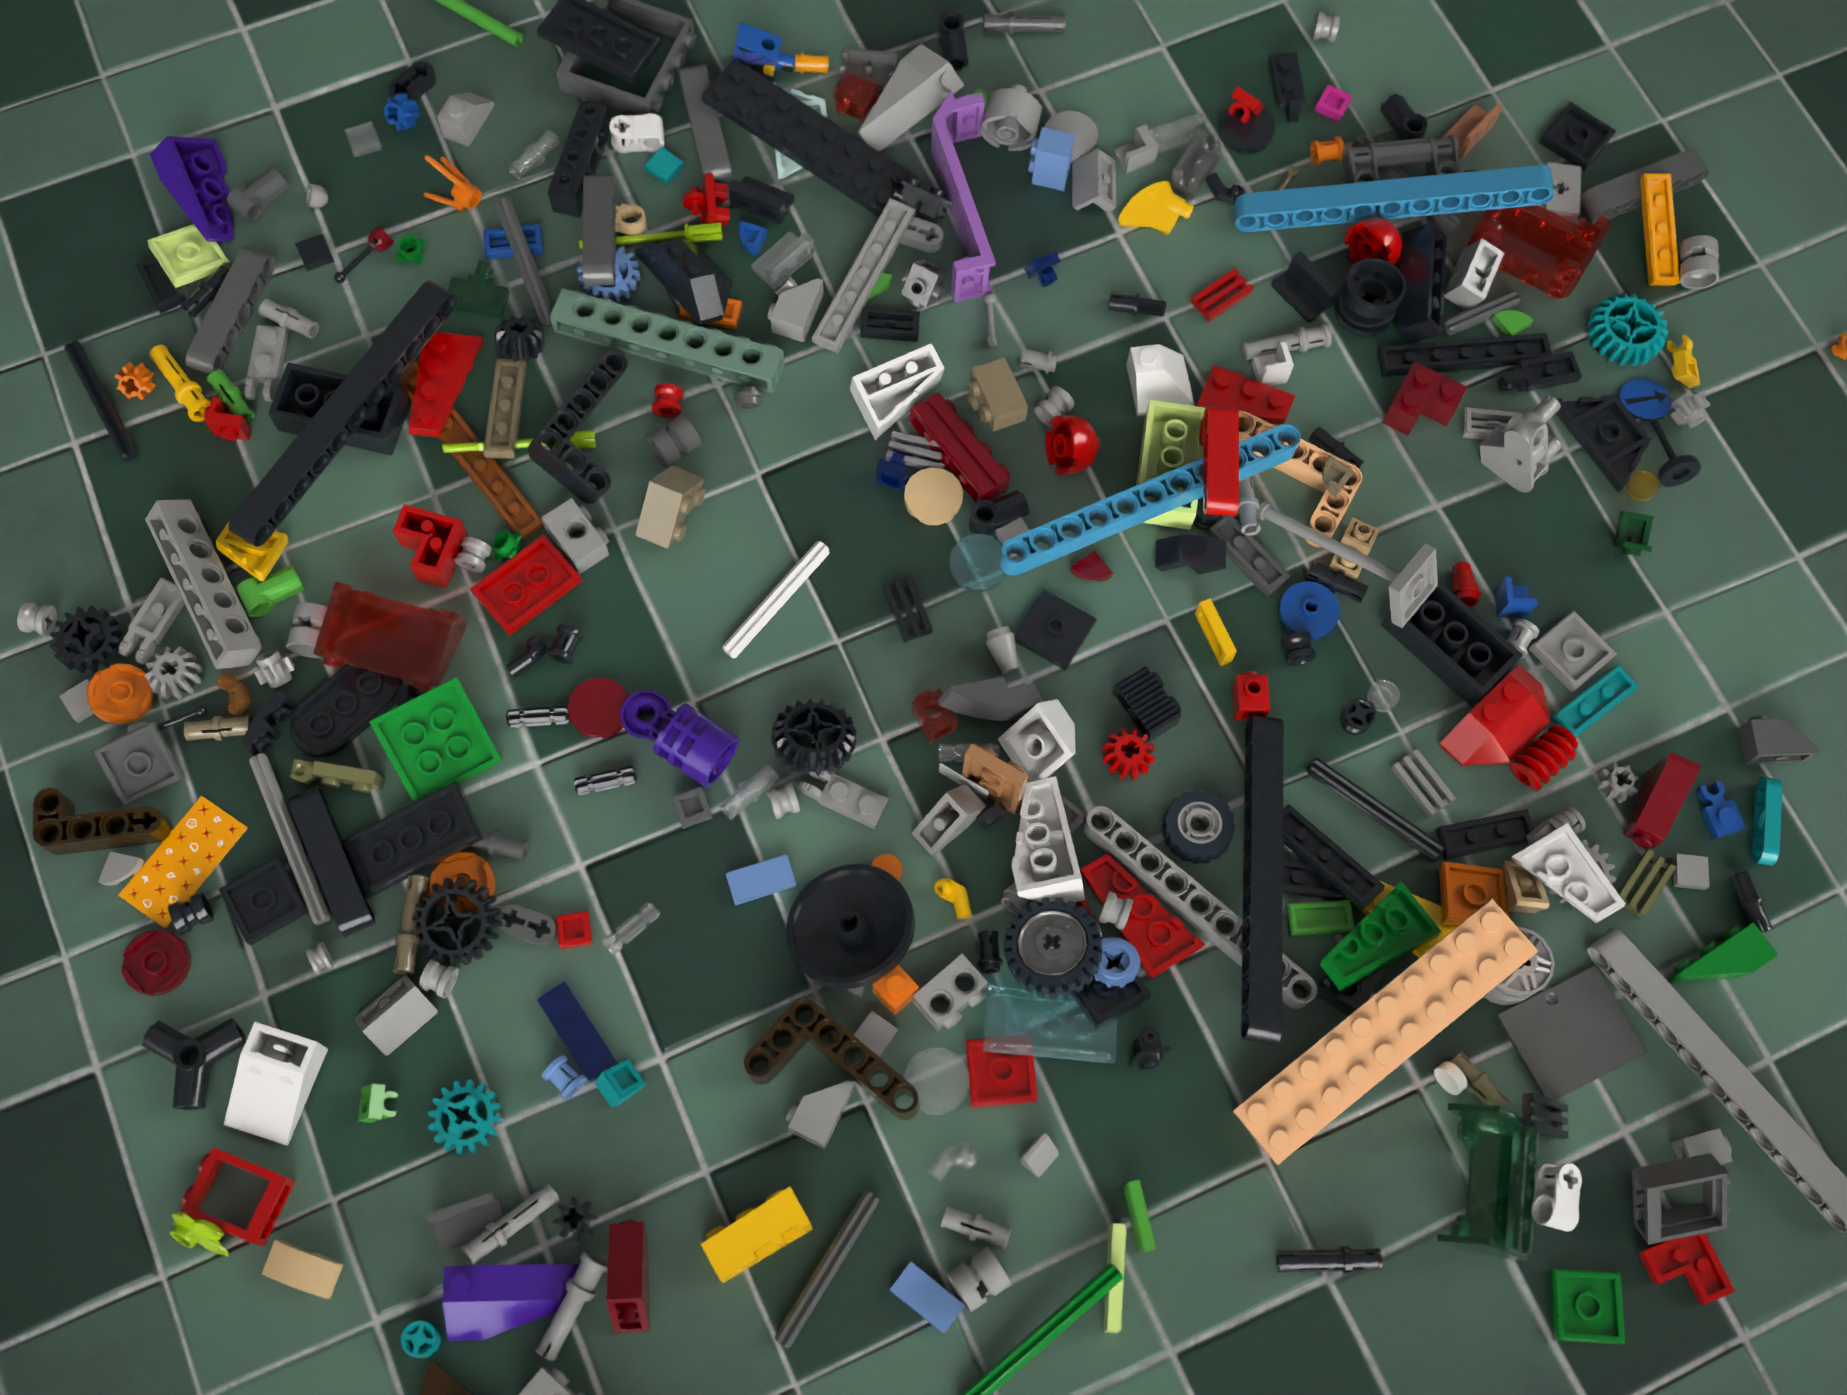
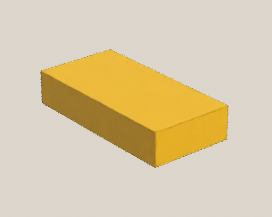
[1195,598,1237,666]

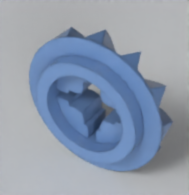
[1094,937,1140,988]

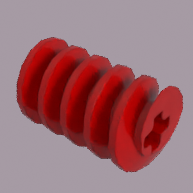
[1509,725,1578,792]

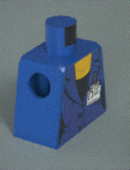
[732,22,796,82]

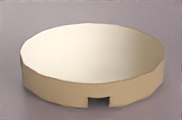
[904,468,963,526]

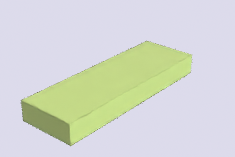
[1103,1223,1126,1333]

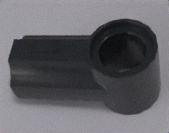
[938,11,969,71]
[1380,93,1428,141]
[969,490,1030,537]

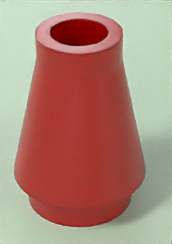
[1451,562,1481,608]

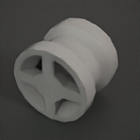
[1312,11,1340,42]
[454,537,492,573]
[17,602,57,636]
[767,782,800,819]
[1098,891,1134,931]
[419,958,459,999]

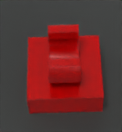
[1228,87,1264,124]

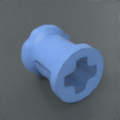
[542,1055,587,1100]

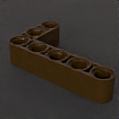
[744,997,920,1120]

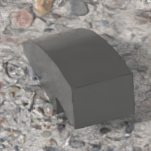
[938,677,1041,721]

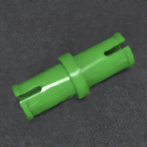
[207,369,255,423]

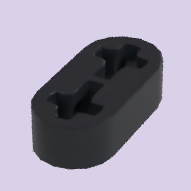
[388,61,436,101]

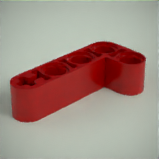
[1199,405,1239,517]

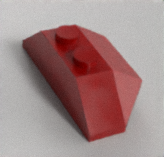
[1438,664,1550,766]

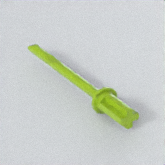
[579,223,723,249]
[442,430,596,453]

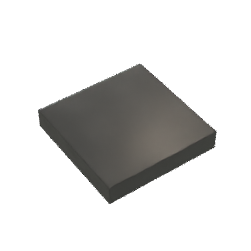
[92,721,185,807]

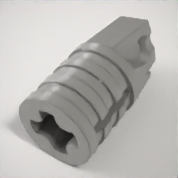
[1526,806,1585,845]

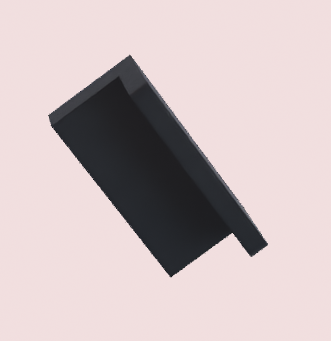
[729,176,795,225]
[1271,251,1340,323]

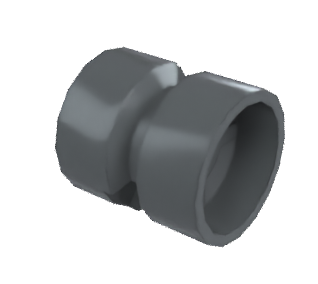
[645,413,702,468]

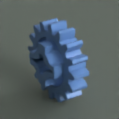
[577,246,641,304]

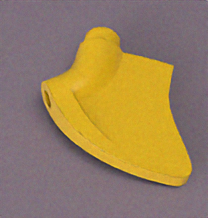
[1118,181,1194,235]

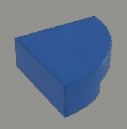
[739,220,767,257]

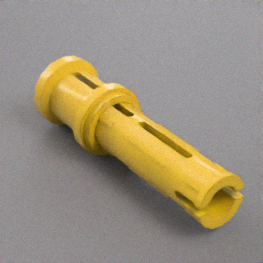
[149,344,211,422]

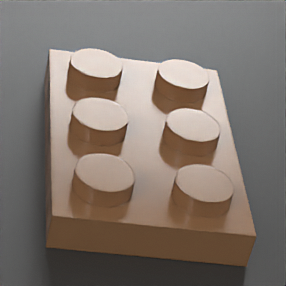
[962,743,1028,815]

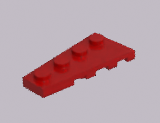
[409,332,484,438]
[1080,854,1205,980]

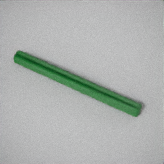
[960,1263,1123,1395]

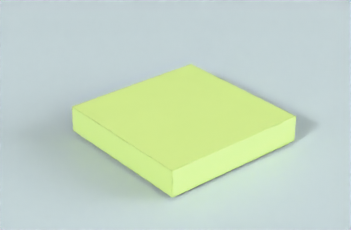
[147,224,230,288]

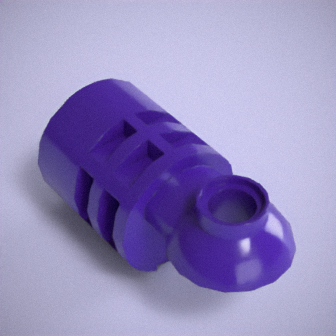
[620,690,740,788]

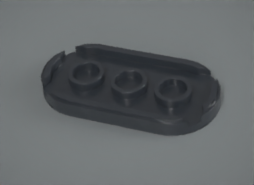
[289,655,403,757]

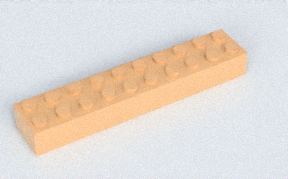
[1233,899,1538,1165]

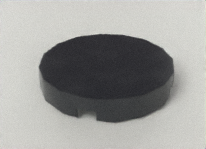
[1220,107,1275,154]

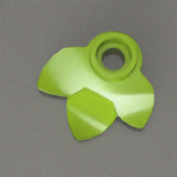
[170,1212,229,1256]

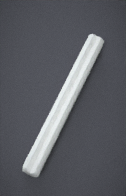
[723,541,829,658]

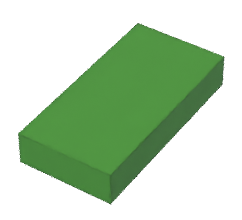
[1285,900,1355,938]
[1123,1180,1156,1254]

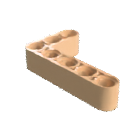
[1239,411,1363,548]

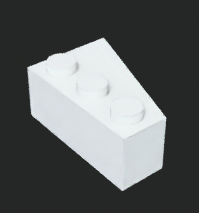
[850,343,945,440]

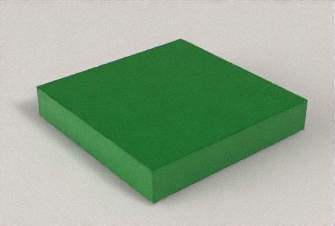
[1549,1269,1625,1344]

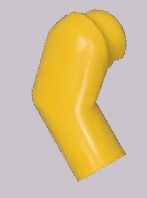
[934,878,972,920]

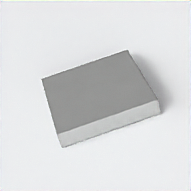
[1529,610,1617,693]

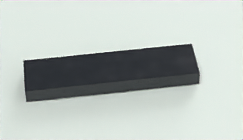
[1283,804,1385,911]

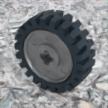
[1004,898,1102,999]

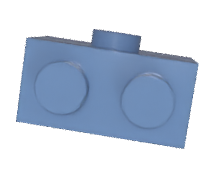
[1028,127,1075,191]

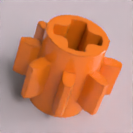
[114,362,156,400]

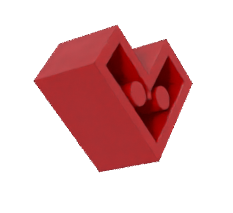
[392,504,468,589]

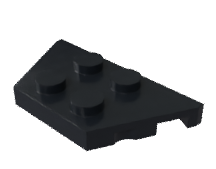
[1556,395,1652,492]

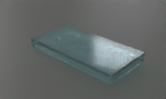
[983,985,1117,1064]

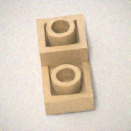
[1328,517,1380,580]
[262,1240,343,1299]

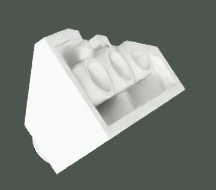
[1011,776,1085,903]

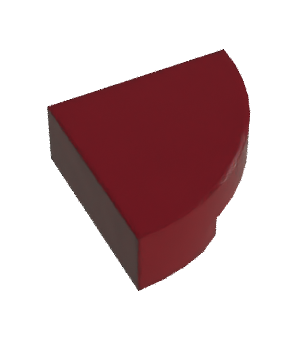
[1070,551,1113,582]

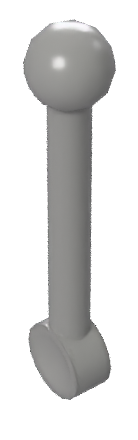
[984,294,997,347]

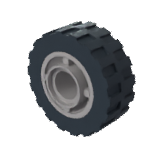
[1162,790,1235,864]

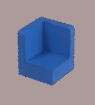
[1494,576,1538,618]

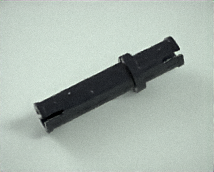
[1276,1246,1383,1274]

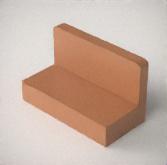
[1442,103,1503,159]

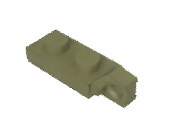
[290,759,385,793]

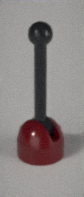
[334,226,394,283]

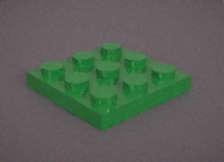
[369,677,502,802]

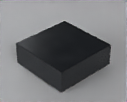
[295,233,334,271]

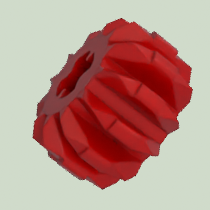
[1102,727,1155,781]

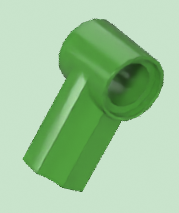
[236,565,305,618]

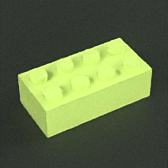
[1136,400,1205,530]

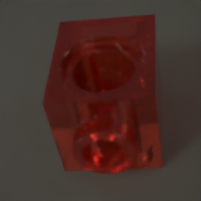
[833,72,878,121]
[912,689,958,743]

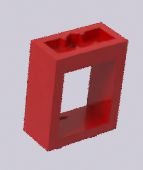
[180,1147,296,1247]

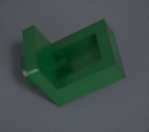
[1613,511,1654,557]

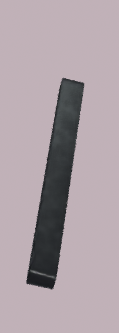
[228,280,457,547]
[1241,714,1284,1045]

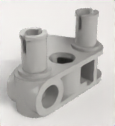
[1480,395,1561,493]

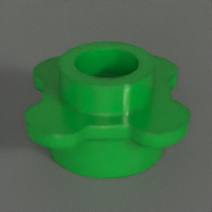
[395,235,427,264]
[492,530,522,561]

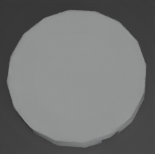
[1045,110,1098,162]

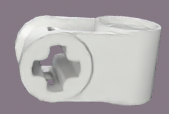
[609,114,664,153]
[1532,1163,1582,1232]

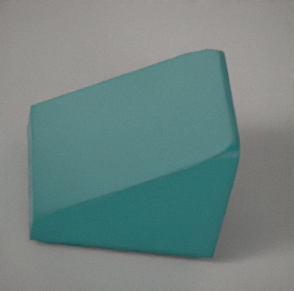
[595,1058,646,1108]

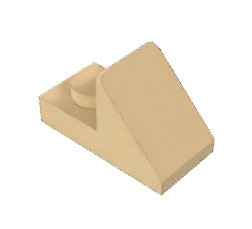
[1502,861,1550,913]

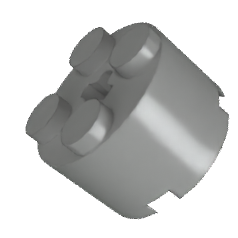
[981,85,1042,151]

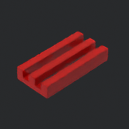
[1191,268,1254,322]

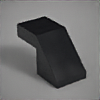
[1155,534,1227,574]

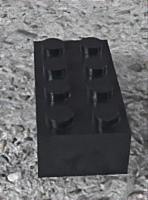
[268,362,411,456]
[1381,580,1523,707]

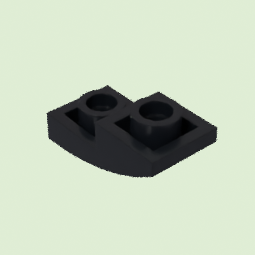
[242,689,296,756]

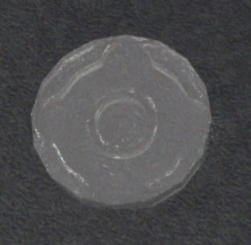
[904,1048,969,1115]

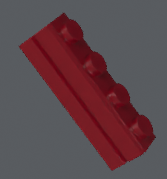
[909,392,1010,503]

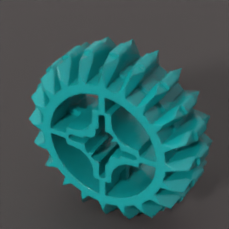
[1587,292,1669,368]

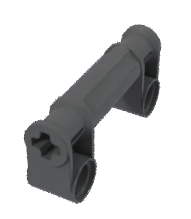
[1342,135,1461,184]

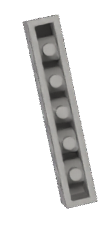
[145,499,262,669]

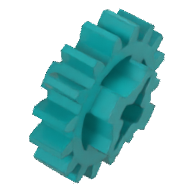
[427,1079,504,1155]

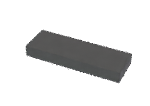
[1206,516,1290,597]

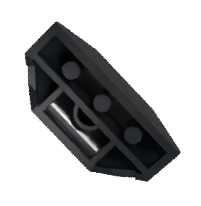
[635,238,733,325]

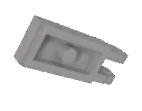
[244,325,289,402]
[118,578,185,665]
[797,770,889,829]

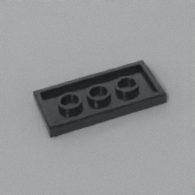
[537,0,662,84]
[342,781,484,898]

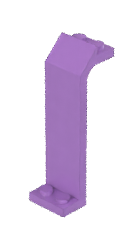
[931,90,996,303]

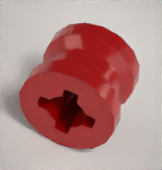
[652,383,684,418]

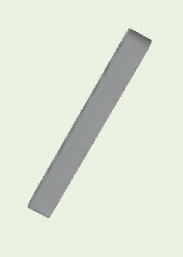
[1083,806,1317,1009]

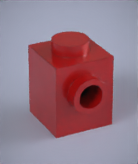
[1231,671,1270,720]

